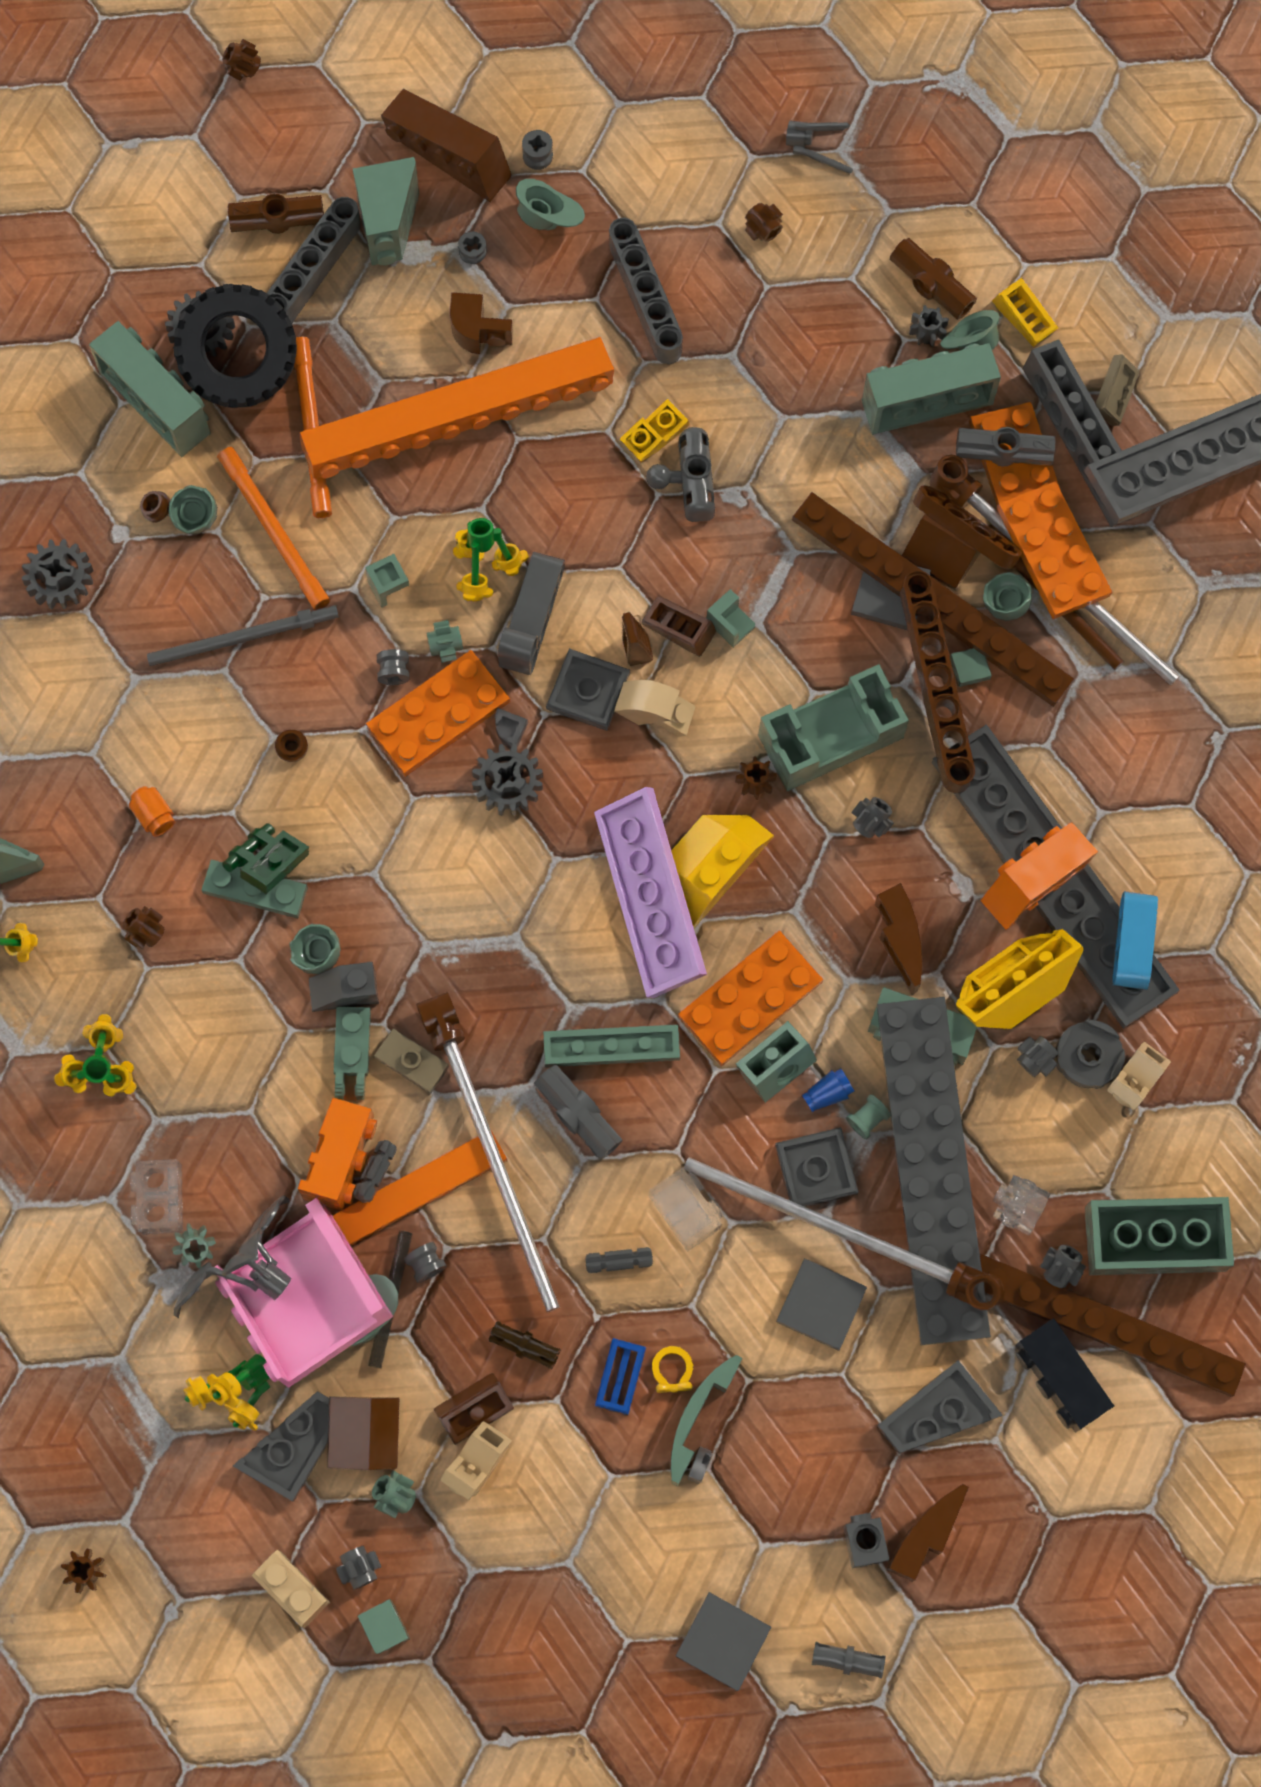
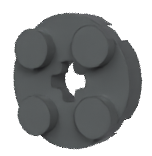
[1056,1020,1125,1089]

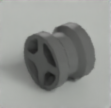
[522,130,553,170]
[376,649,410,685]
[404,1242,447,1283]

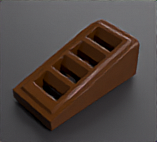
[641,595,716,657]
[622,612,653,666]

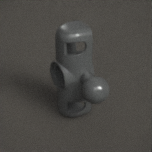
[646,427,715,522]

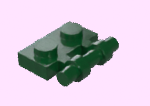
[222,823,309,894]

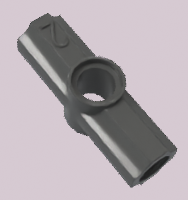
[956,427,1056,467]
[534,1064,623,1160]

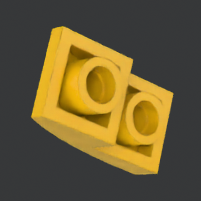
[620,399,691,463]

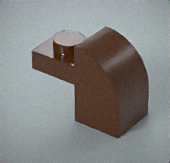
[450,292,513,354]

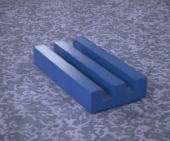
[595,1338,646,1416]

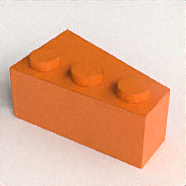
[980,822,1098,930]
[297,1098,377,1211]

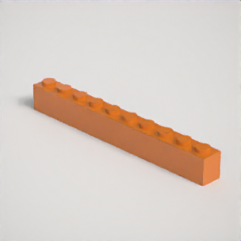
[300,337,614,479]

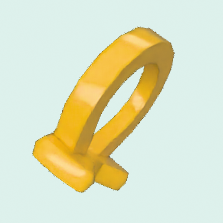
[652,1346,693,1393]

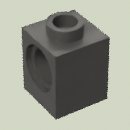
[843,1513,889,1569]

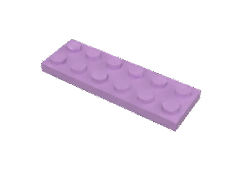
[594,787,707,998]

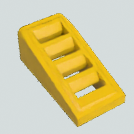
[992,277,1058,347]

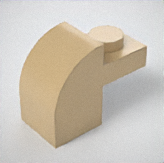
[614,680,696,737]
[1107,1042,1171,1111]
[440,1421,512,1500]

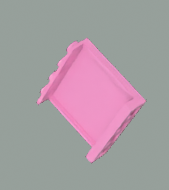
[215,1198,393,1388]

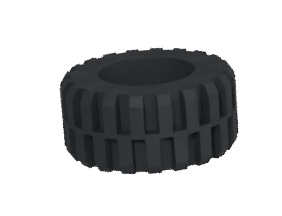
[173,284,297,408]

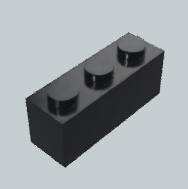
[1015,1318,1114,1433]

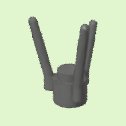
[786,120,853,174]

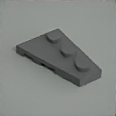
[877,1360,1003,1454]
[233,1391,329,1502]

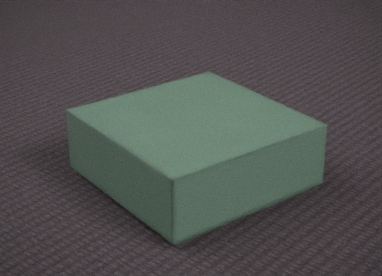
[950,648,992,687]

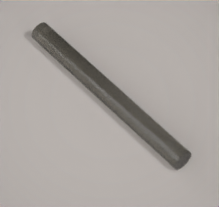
[368,1231,413,1369]

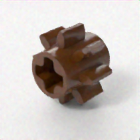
[222,39,261,81]
[745,203,783,242]
[735,756,777,800]
[122,906,165,949]
[61,1548,107,1594]

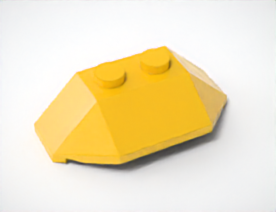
[671,815,774,928]
[956,929,1084,1029]

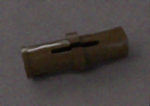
[489,1321,561,1370]

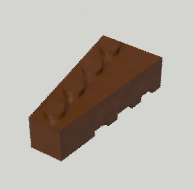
[381,89,512,202]

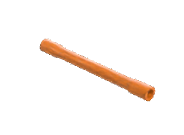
[294,337,332,518]
[217,447,330,610]

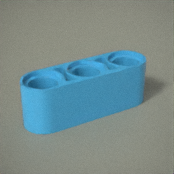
[1112,891,1158,990]

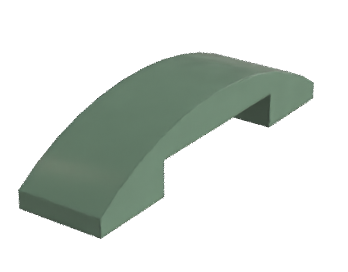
[670,1355,742,1487]

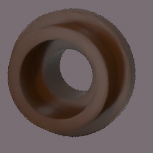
[140,491,171,523]
[275,730,308,762]

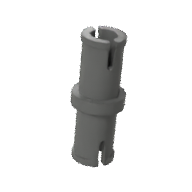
[812,1642,886,1679]

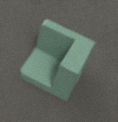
[365,554,409,608]
[706,589,755,648]
[358,1599,410,1654]

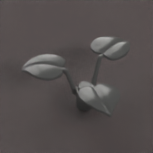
[174,1195,292,1319]

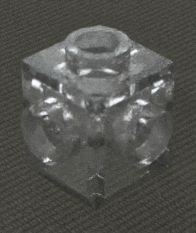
[993,1175,1051,1236]

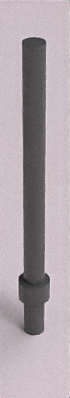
[147,605,339,666]

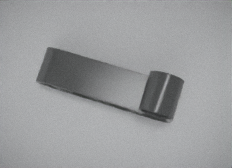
[498,552,565,675]

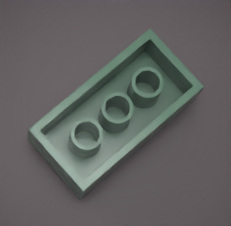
[89,321,210,457]
[862,343,1001,435]
[1085,1197,1234,1275]

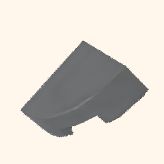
[495,708,528,749]
[688,1446,713,1484]

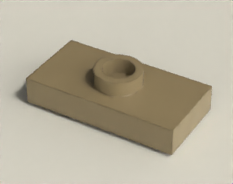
[1096,354,1140,426]
[374,1029,450,1094]

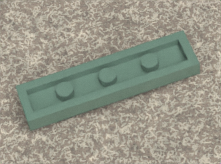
[543,1025,680,1067]

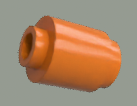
[129,786,175,837]

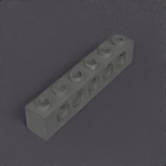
[1022,340,1139,527]

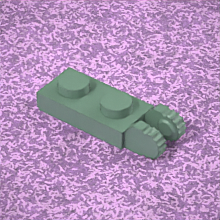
[334,1007,371,1100]

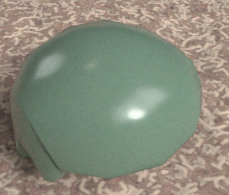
[169,485,218,535]
[983,572,1032,621]
[289,924,341,974]

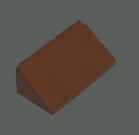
[434,1373,514,1445]

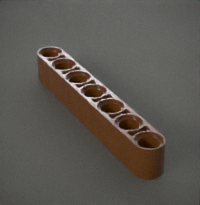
[900,570,975,793]

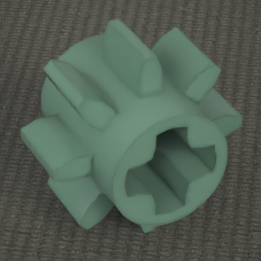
[426,620,463,662]
[172,1224,216,1268]
[372,1471,416,1518]

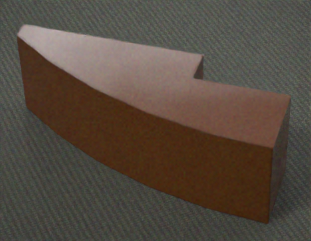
[875,883,922,995]
[887,1484,969,1582]

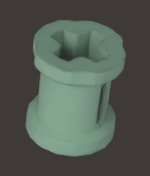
[846,1094,891,1140]

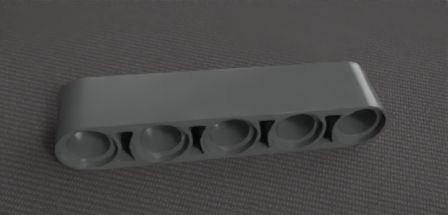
[267,197,361,323]
[609,217,683,364]

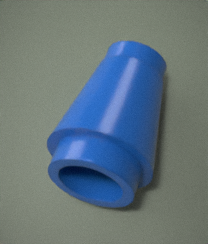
[802,1068,855,1112]

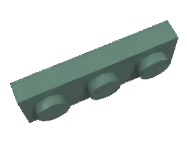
[201,859,308,919]

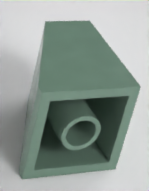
[353,157,419,266]

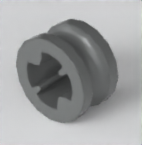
[458,231,487,264]

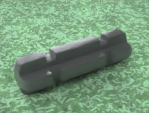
[353,1140,397,1203]
[585,1247,653,1273]

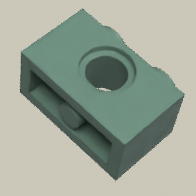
[736,1021,817,1103]

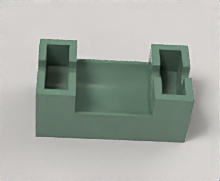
[758,664,909,791]

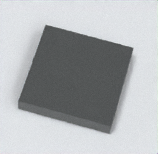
[851,566,931,631]
[546,648,630,731]
[775,1127,859,1207]
[776,1258,867,1351]
[676,1592,771,1691]

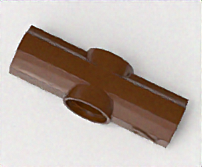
[228,193,324,234]
[890,238,977,320]

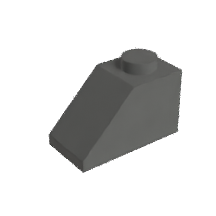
[309,962,379,1012]

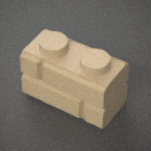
[252,1550,330,1628]

